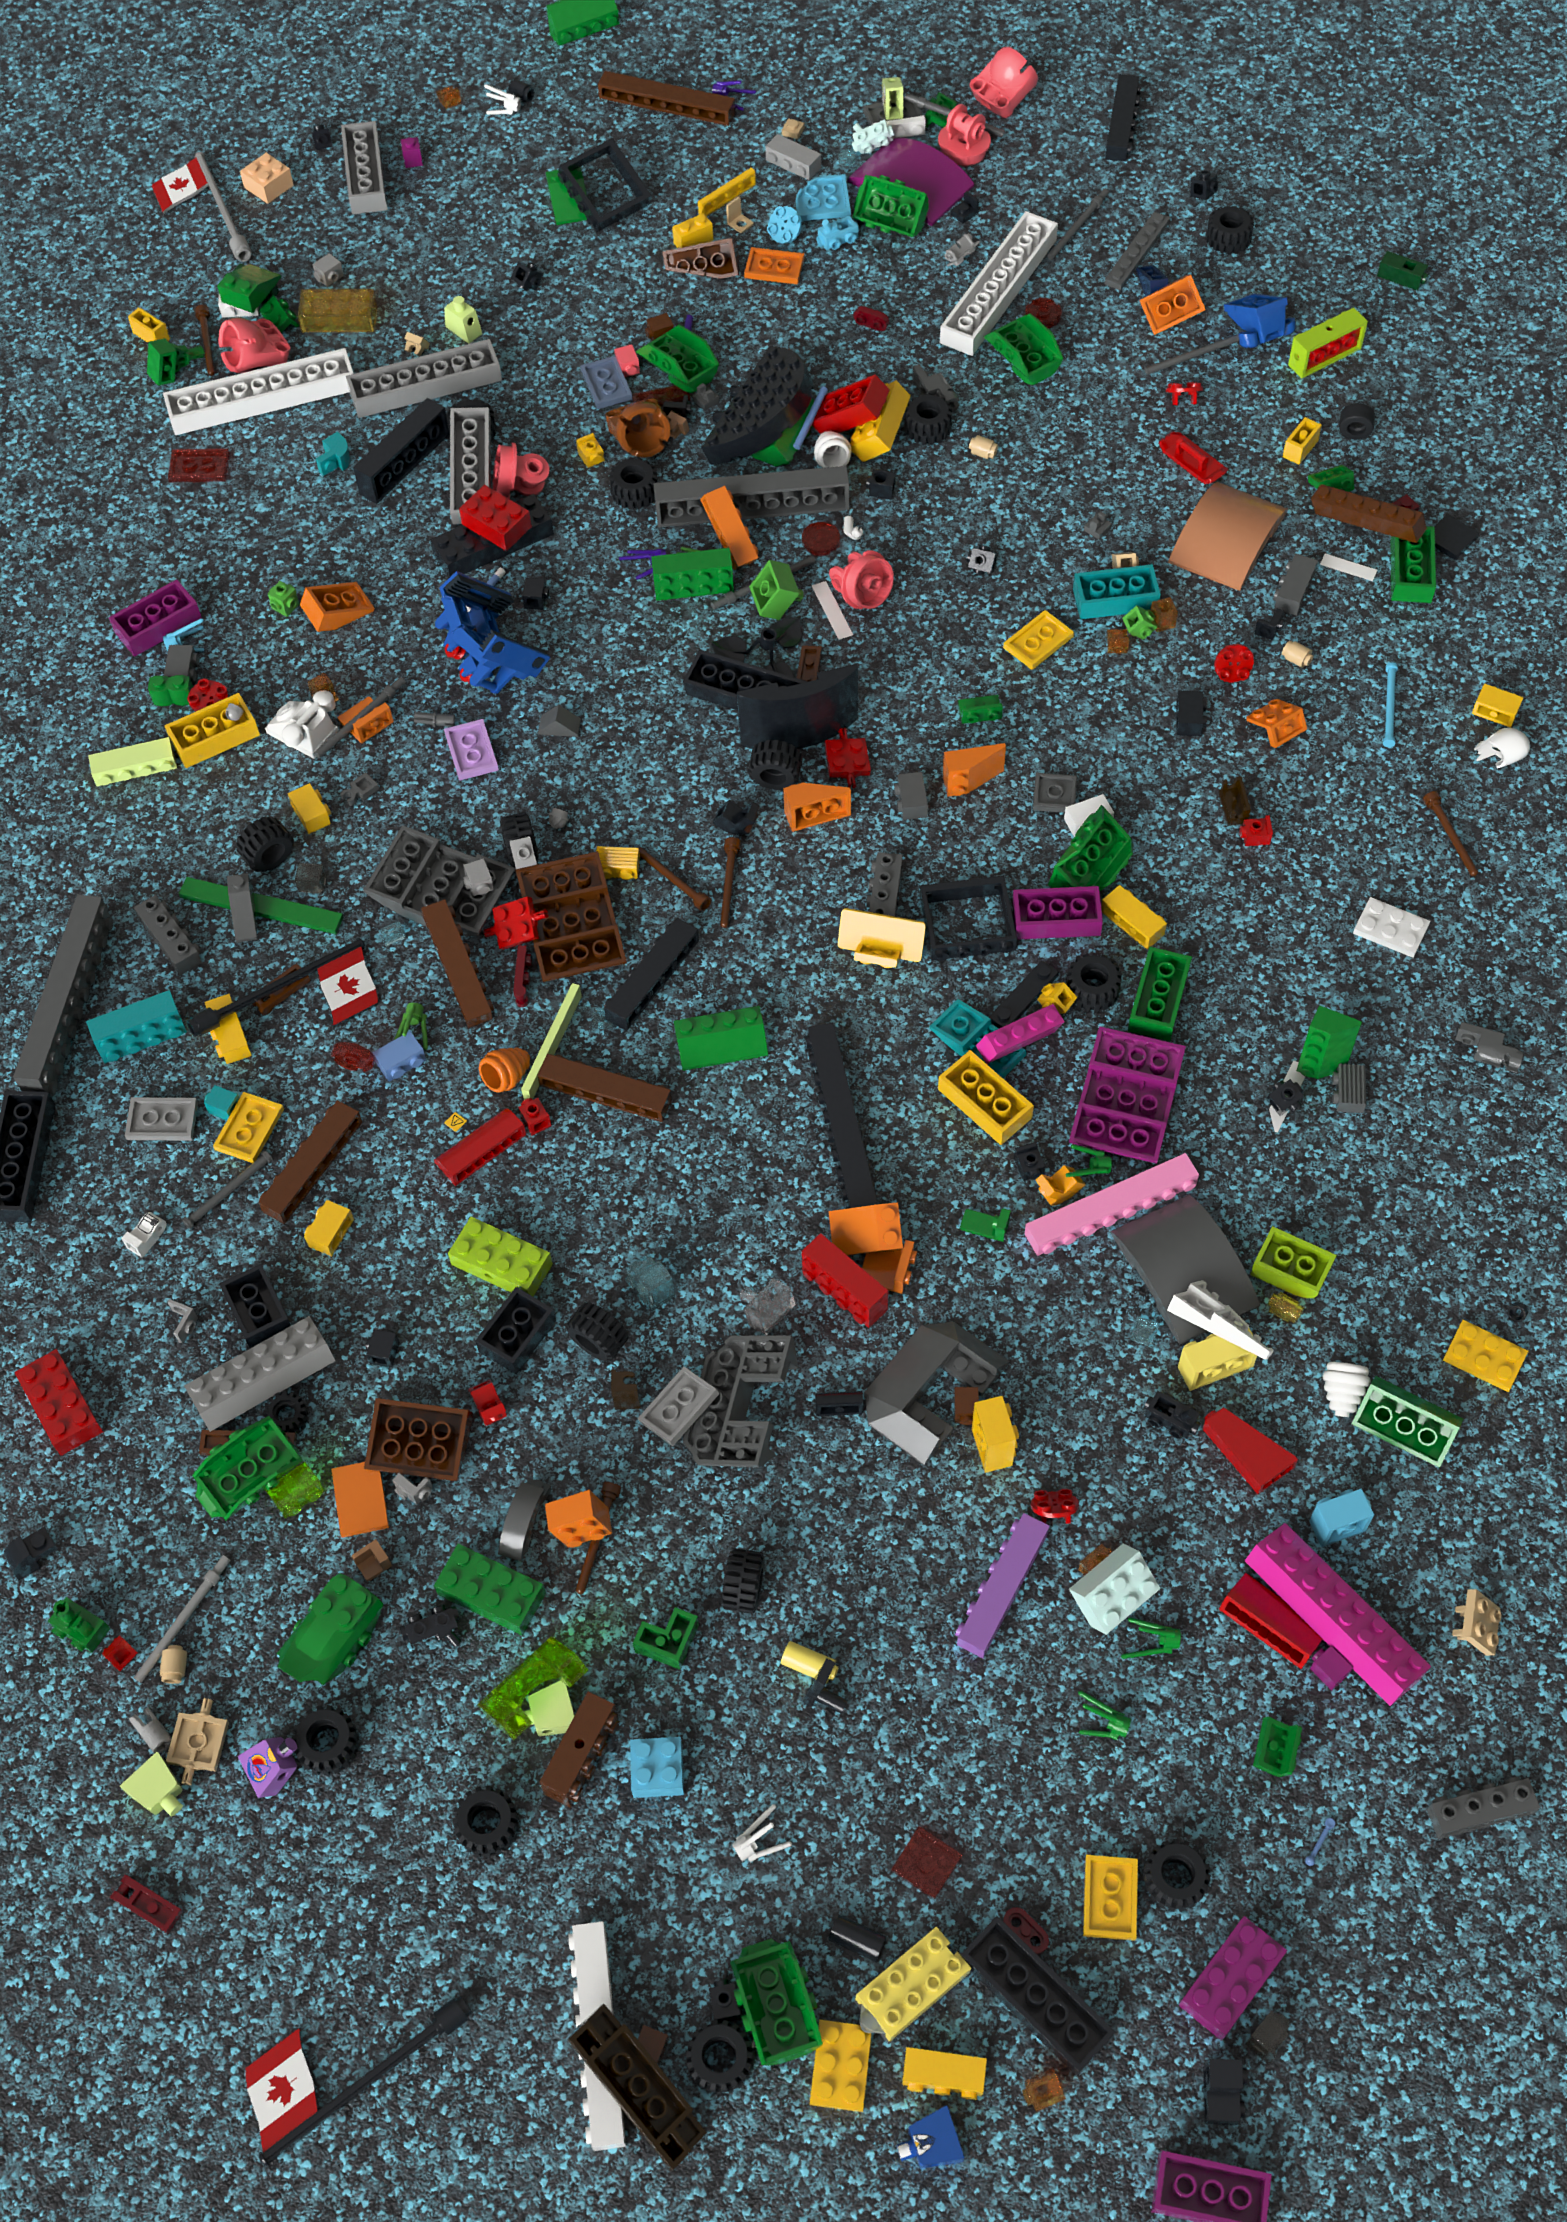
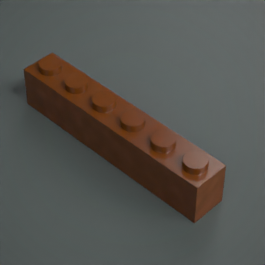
[1311,484,1427,543]
[421,899,494,1028]
[538,1054,672,1123]
[258,1100,363,1224]

